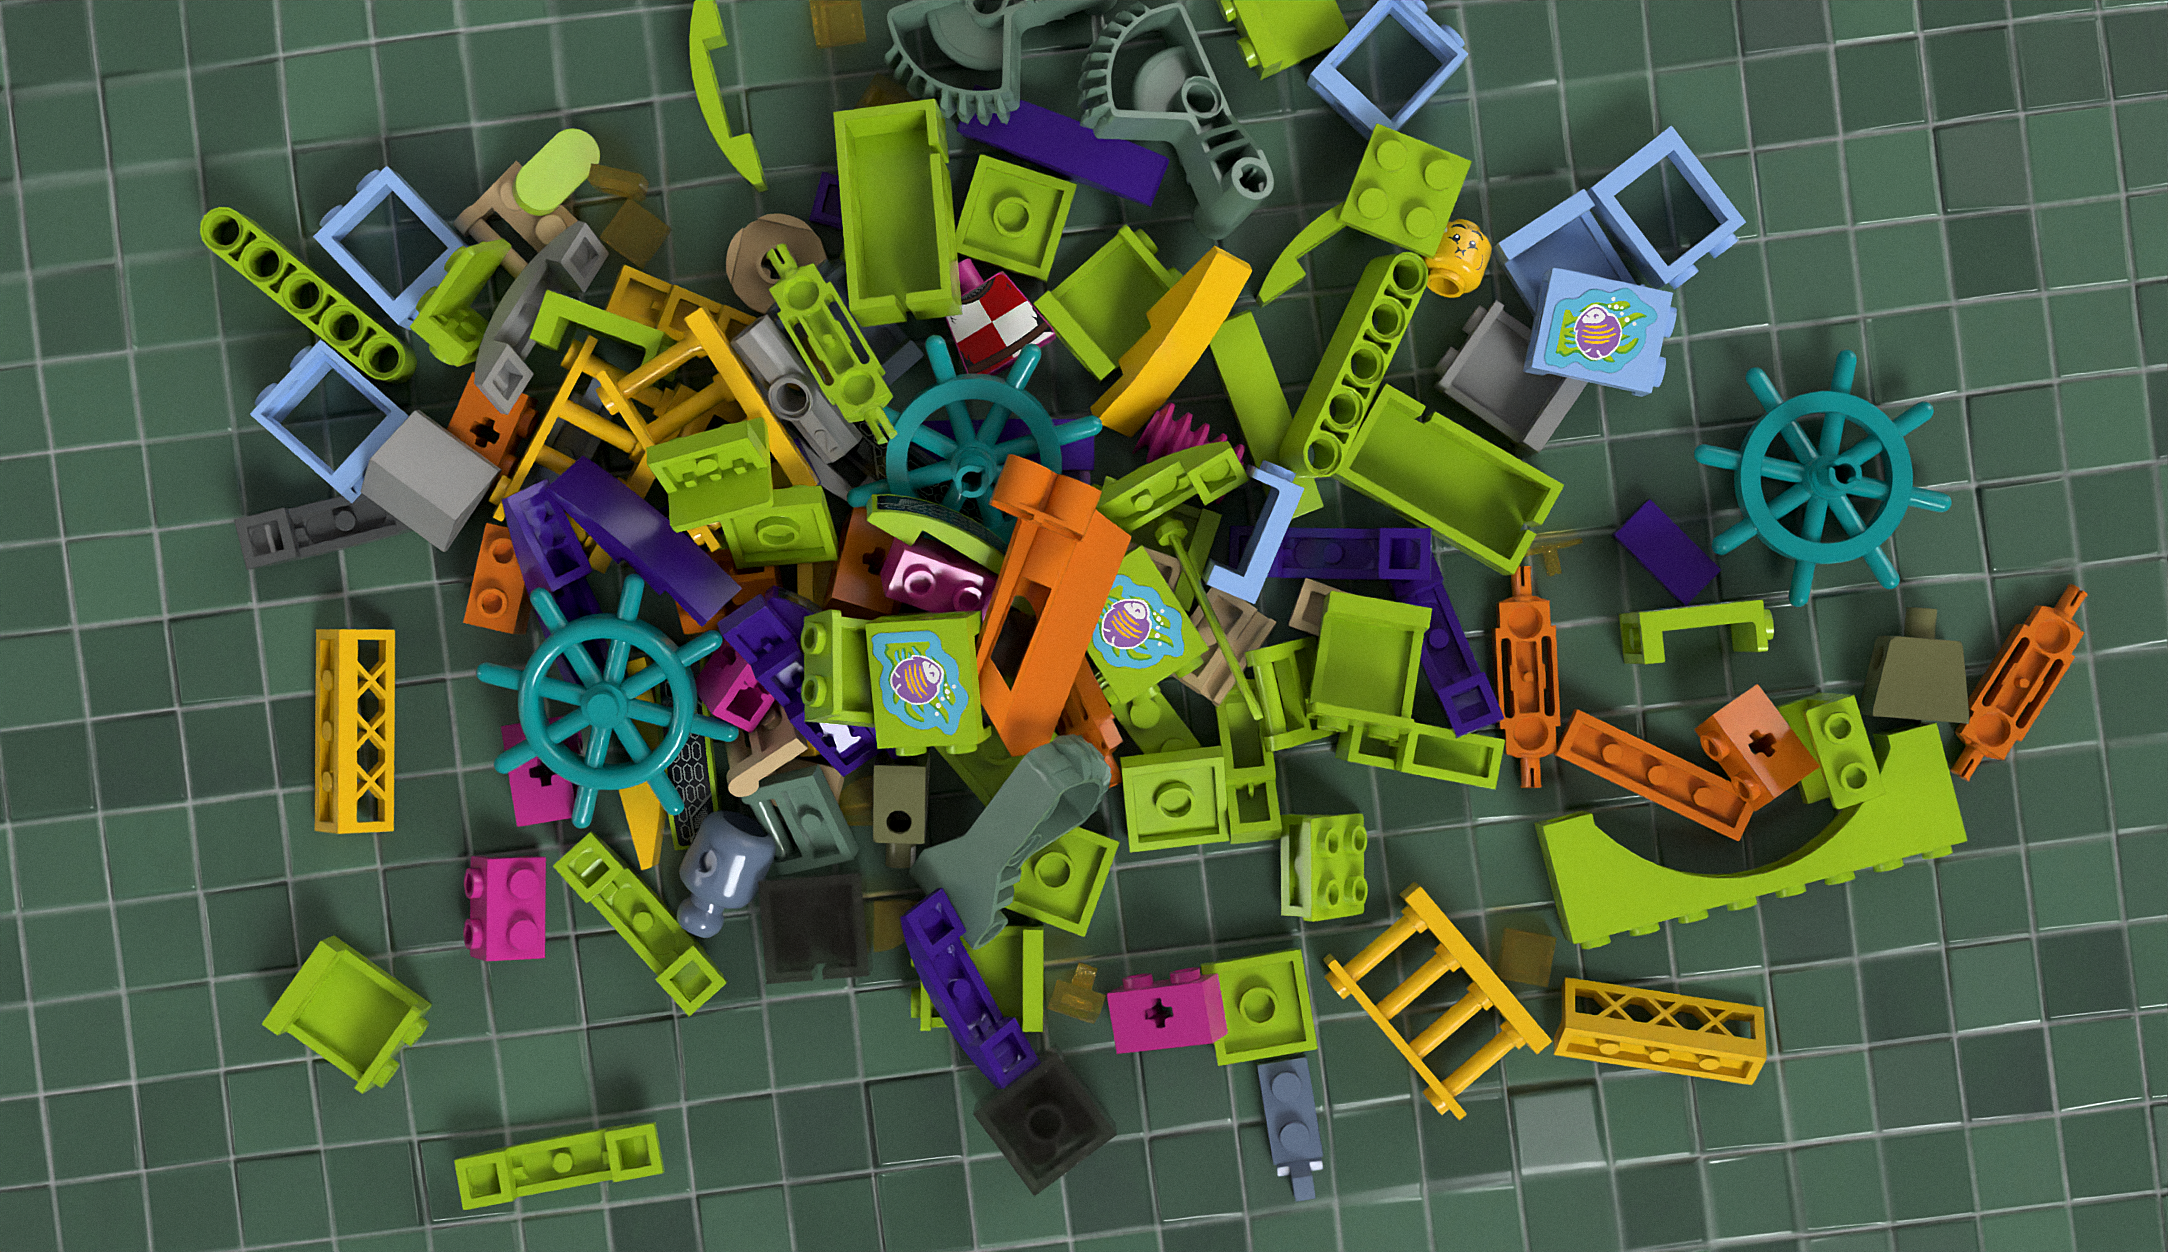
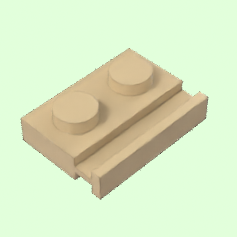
[1171,587,1276,707]

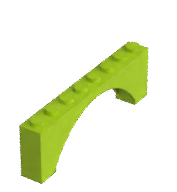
[1534,721,1968,949]

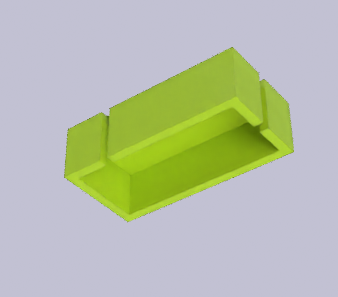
[833,99,963,327]
[1330,383,1564,576]

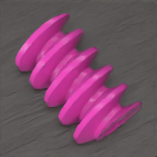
[1132,402,1245,505]

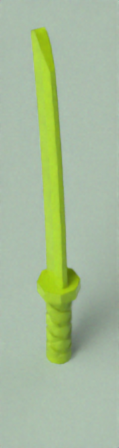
[1136,465,1264,721]

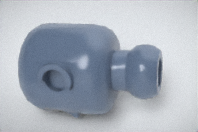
[677,810,776,938]

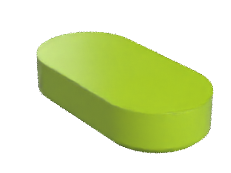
[512,128,600,216]

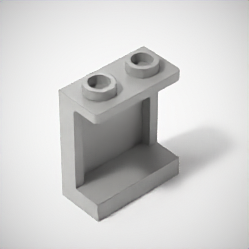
[1432,300,1588,456]

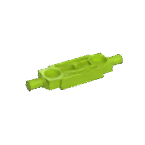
[767,244,897,445]

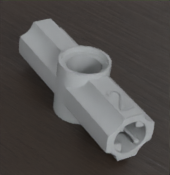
[729,315,863,464]

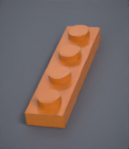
[1553,709,1754,842]

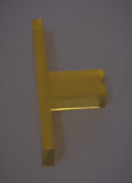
[1524,537,1583,576]

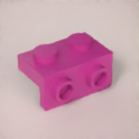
[463,856,546,961]

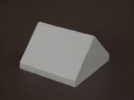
[360,409,501,552]

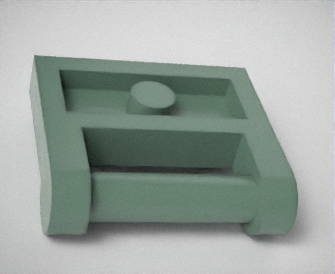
[740,764,859,875]

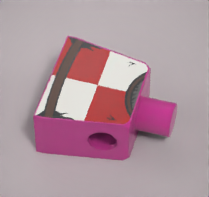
[945,258,1056,376]

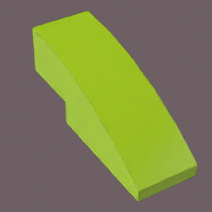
[1215,679,1282,845]
[1335,722,1505,790]

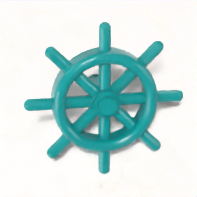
[847,335,1103,546]
[1694,349,1952,607]
[476,574,739,829]

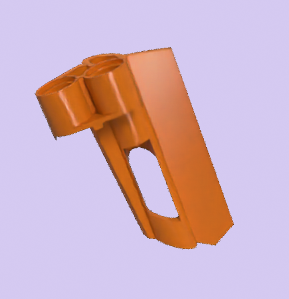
[975,454,1132,757]

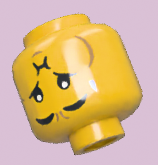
[1420,219,1492,298]

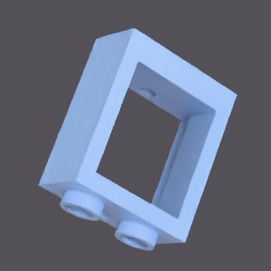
[1306,0,1468,141]
[1587,126,1746,290]
[313,166,469,330]
[250,339,409,503]

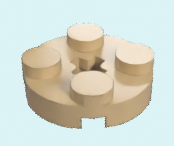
[726,214,828,315]

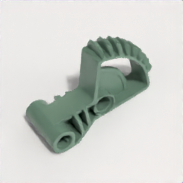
[884,0,1117,126]
[1076,1,1274,240]
[909,734,1112,950]

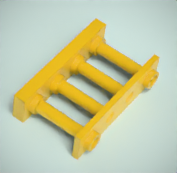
[595,307,819,552]
[488,334,698,574]
[1323,882,1553,1121]

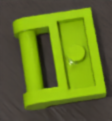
[1244,636,1337,752]

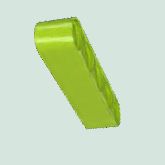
[200,207,417,385]
[1279,252,1429,478]

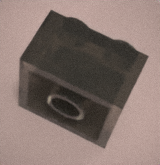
[973,1043,1117,1196]

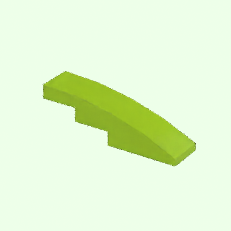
[1208,309,1324,519]

